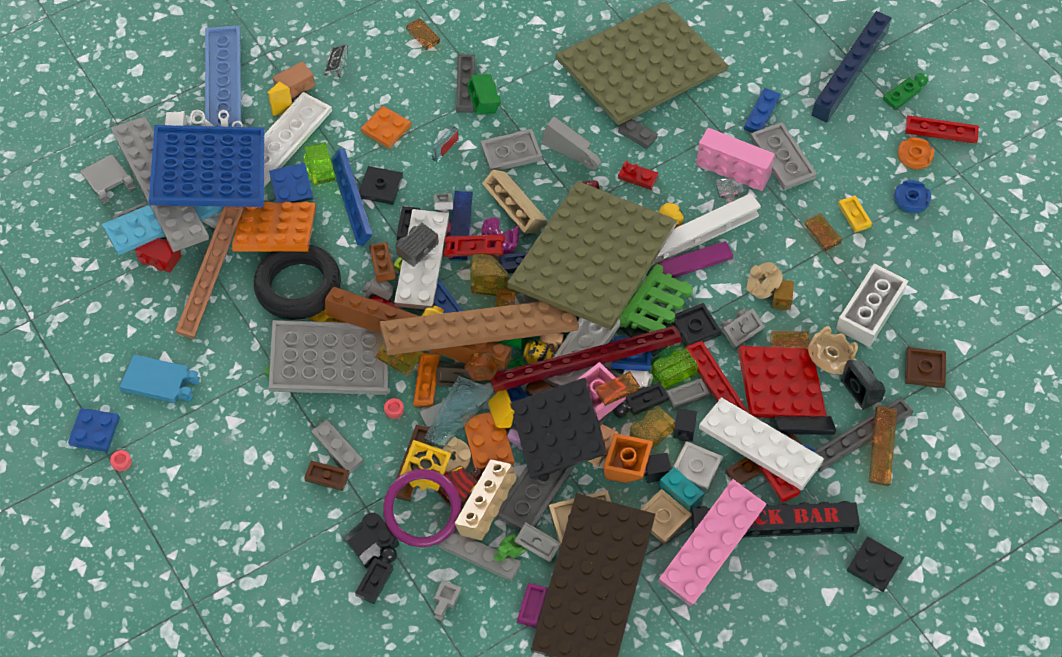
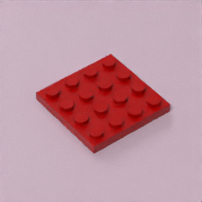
[738,346,827,418]

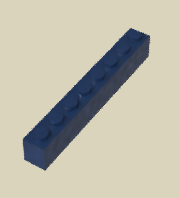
[811,11,892,123]

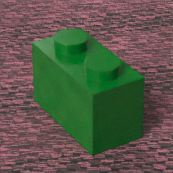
[467,74,501,114]

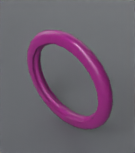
[383,469,461,548]

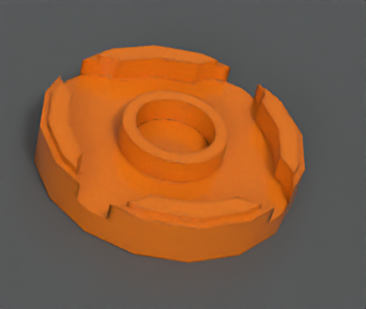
[897,137,934,169]

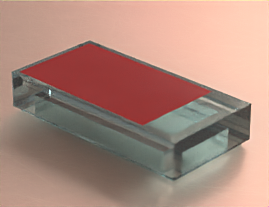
[431,126,459,162]

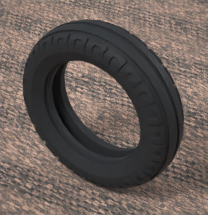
[254,244,341,320]

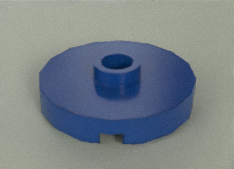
[894,180,931,213]

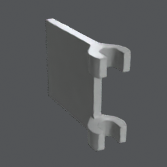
[80,154,136,205]

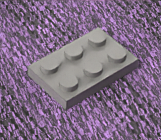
[481,129,542,172]

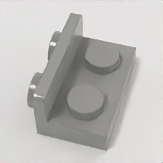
[720,308,765,348]

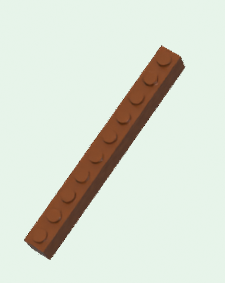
[325,287,511,373]

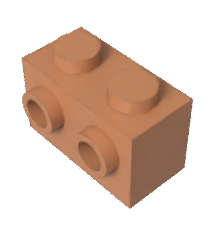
[272,61,315,98]

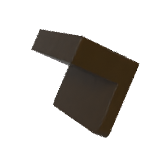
[436,361,477,389]

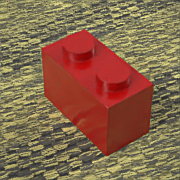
[135,238,182,273]

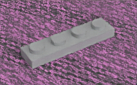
[438,531,521,582]

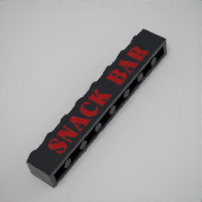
[691,501,860,538]

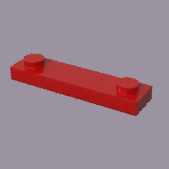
[905,115,979,144]

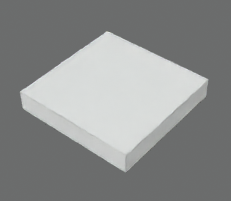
[673,441,723,492]

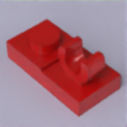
[618,161,658,190]

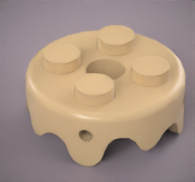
[808,326,858,374]

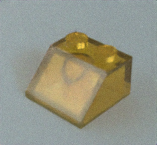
[470,254,509,297]

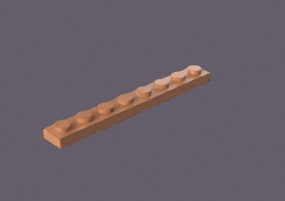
[175,207,243,340]

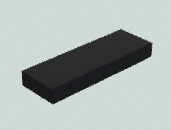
[773,416,836,435]

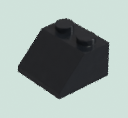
[841,359,886,410]

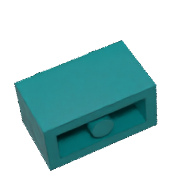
[659,467,704,514]

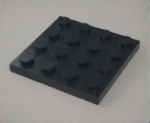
[510,377,608,480]

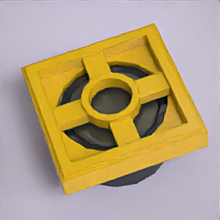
[400,440,451,491]

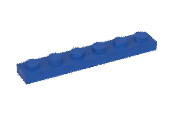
[331,149,373,246]

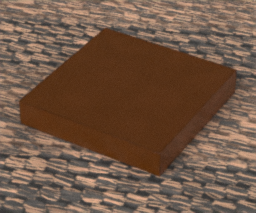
[905,347,946,388]

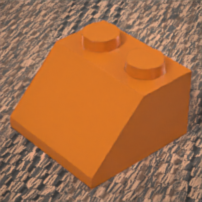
[603,433,653,483]

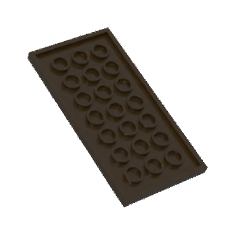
[531,493,656,657]

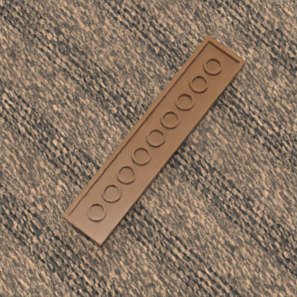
[380,301,579,355]

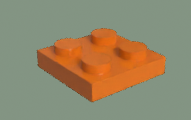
[361,106,411,149]

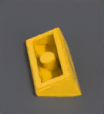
[268,81,292,116]
[488,390,515,428]

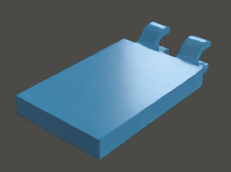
[120,355,200,403]

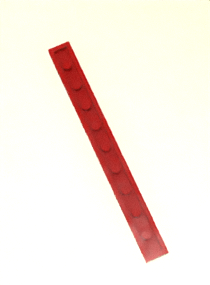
[684,341,800,503]

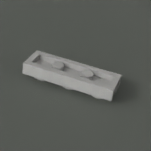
[311,420,364,473]

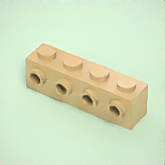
[482,170,548,234]
[455,460,517,541]

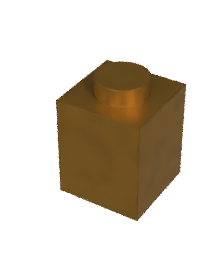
[771,280,794,310]

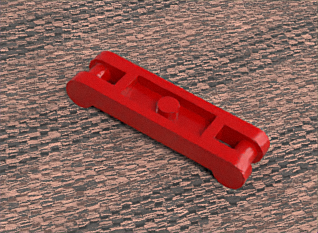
[443,235,505,258]

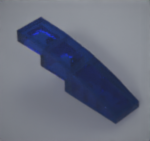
[449,191,473,261]

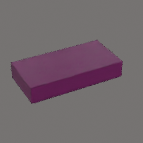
[517,583,548,628]

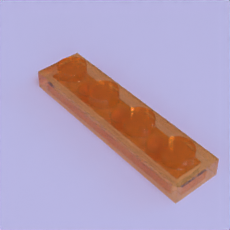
[869,405,897,486]

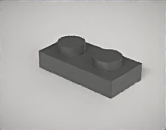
[618,119,658,149]

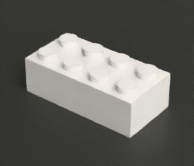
[836,264,908,347]

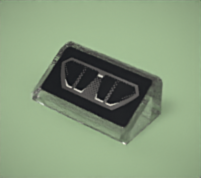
[323,44,349,78]

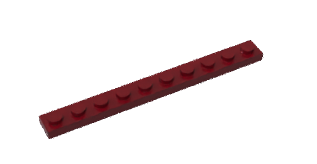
[489,326,681,392]

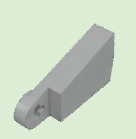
[542,117,601,170]

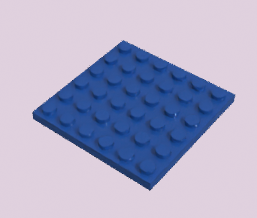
[149,125,264,207]

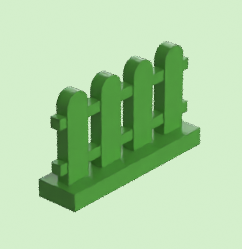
[620,264,693,332]

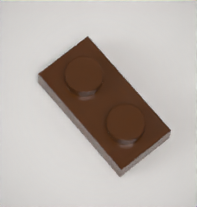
[304,460,350,491]

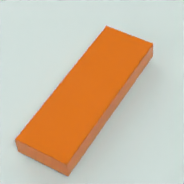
[413,353,440,408]

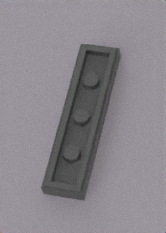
[456,54,475,113]

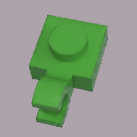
[493,534,527,562]

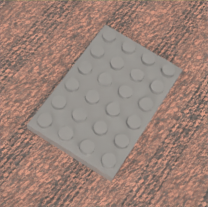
[269,320,388,395]

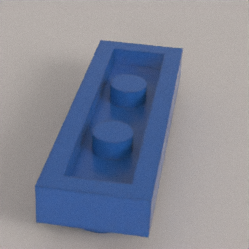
[744,88,781,133]

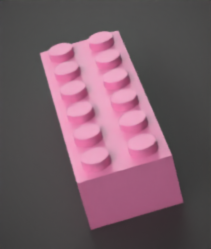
[657,479,766,607]

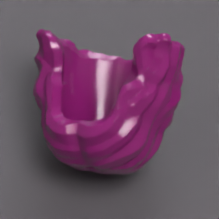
[481,217,520,259]

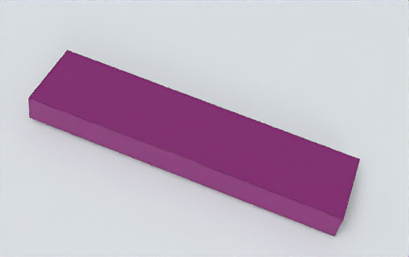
[657,241,734,278]

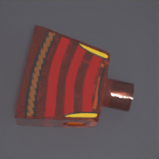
[436,466,483,511]

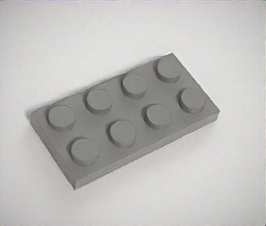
[750,122,817,190]

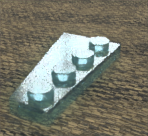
[424,376,494,449]

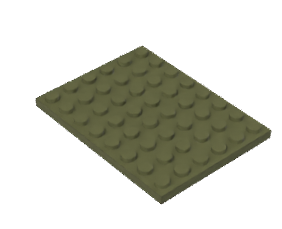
[555,2,729,125]
[508,181,677,330]

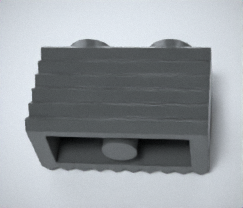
[396,222,439,267]

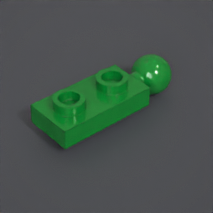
[883,73,928,110]

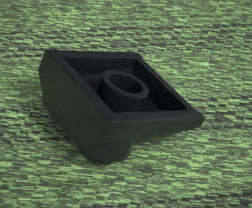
[342,513,399,569]

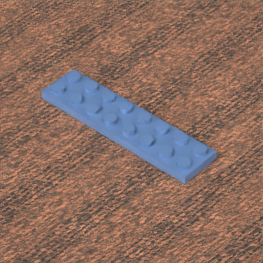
[205,25,242,127]

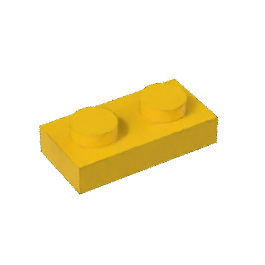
[838,196,872,233]

